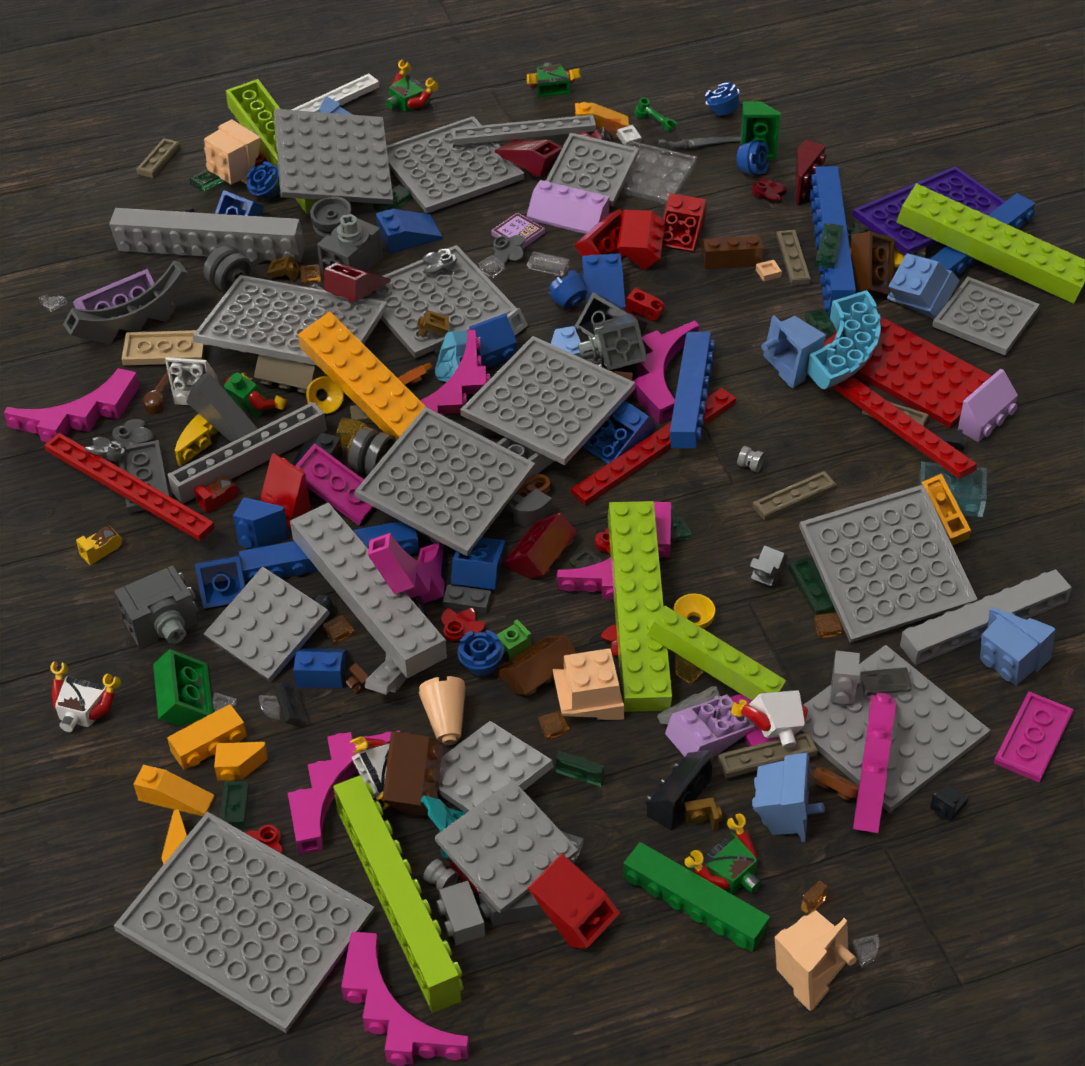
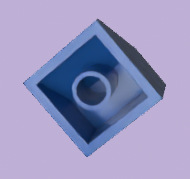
[215,190,264,217]
[469,313,517,369]
[233,497,289,549]
[195,555,245,609]
[293,648,347,688]

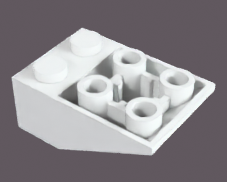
[165,357,219,405]

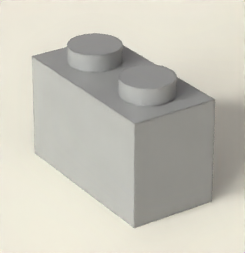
[830,651,860,705]
[436,881,485,945]

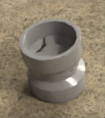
[737,446,765,472]
[423,859,459,890]

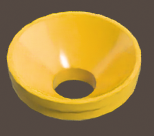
[306,376,343,414]
[674,594,715,629]

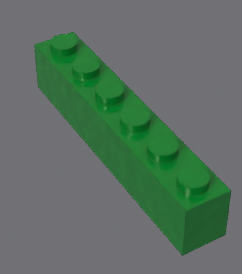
[623,842,770,952]

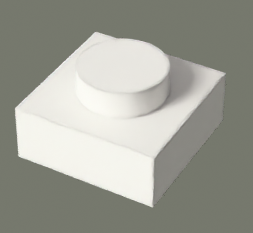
[616,125,642,146]

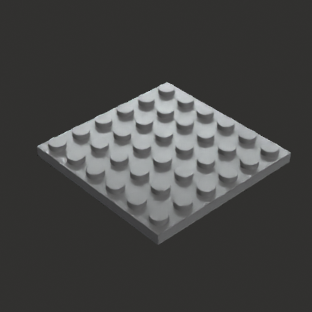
[274,109,393,204]
[386,116,524,214]
[364,245,516,358]
[460,336,635,465]
[355,407,535,556]
[799,485,978,643]
[798,645,990,813]

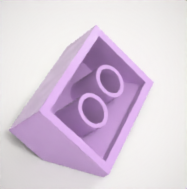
[958,368,1018,442]

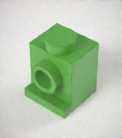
[497,620,531,660]

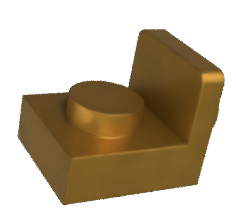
[267,255,300,282]
[417,310,449,337]
[683,797,722,831]

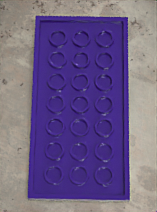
[852,166,1006,255]

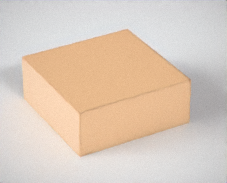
[756,260,782,282]

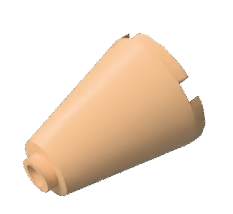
[419,676,466,746]

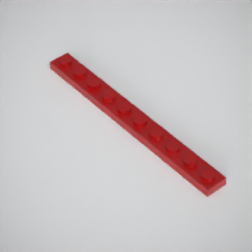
[832,376,977,479]
[571,388,736,506]
[44,433,215,541]

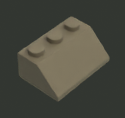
[254,354,327,393]

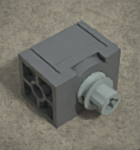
[317,214,383,275]
[578,314,647,370]
[114,565,199,649]

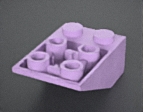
[665,694,755,758]

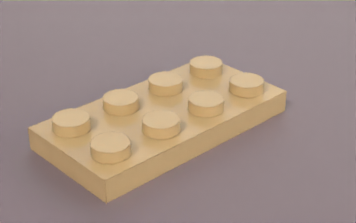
[121,330,205,365]

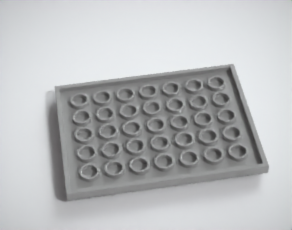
[193,275,387,367]
[114,812,374,1033]

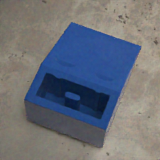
[582,400,656,464]

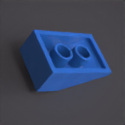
[376,209,443,253]
[582,254,625,309]
[451,537,505,590]

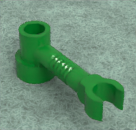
[634,97,676,132]

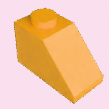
[214,742,268,782]

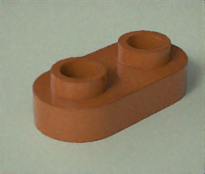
[516,474,550,498]
[813,767,859,800]

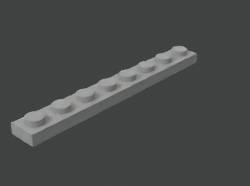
[451,115,596,145]

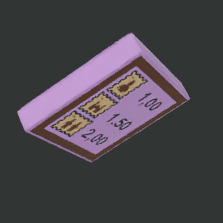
[492,213,545,249]

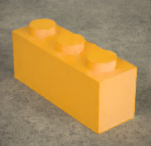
[167,704,247,770]

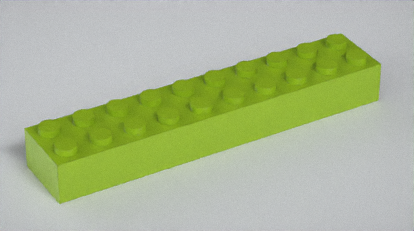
[226,79,318,214]
[896,183,1085,304]
[608,501,672,712]
[334,775,463,1014]

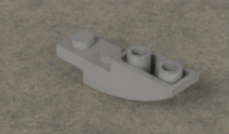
[365,653,406,695]

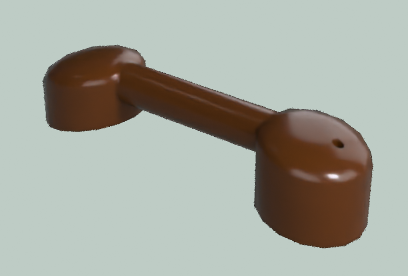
[143,366,170,414]

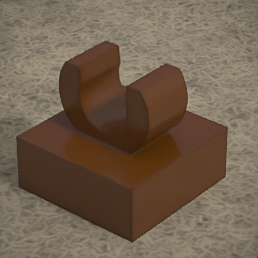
[346,663,373,694]

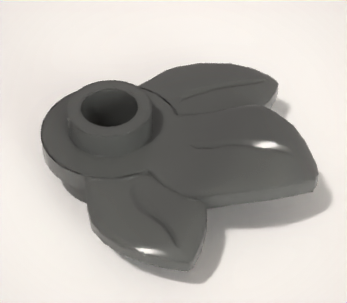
[493,235,526,266]
[422,249,457,274]
[112,419,155,446]
[85,436,125,461]

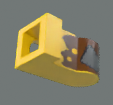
[76,526,122,565]

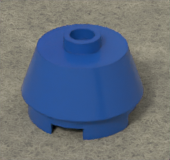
[705,82,739,116]
[737,140,769,177]
[246,162,280,199]
[548,270,587,309]
[457,630,503,676]

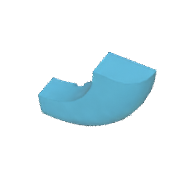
[807,290,881,389]

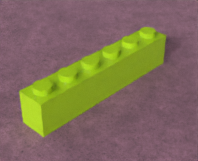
[647,605,786,701]

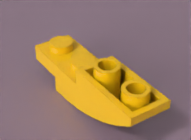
[175,414,218,467]

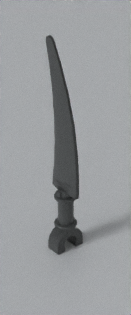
[658,137,740,156]

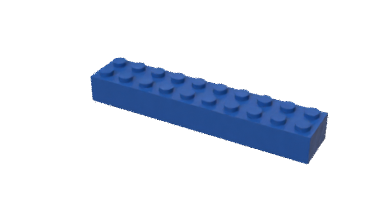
[809,166,856,320]

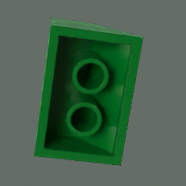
[740,101,781,159]
[153,649,213,726]

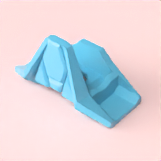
[435,330,467,382]

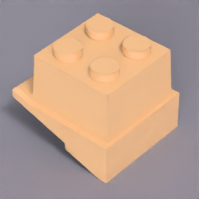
[204,119,261,185]
[552,648,624,720]
[775,910,857,1011]

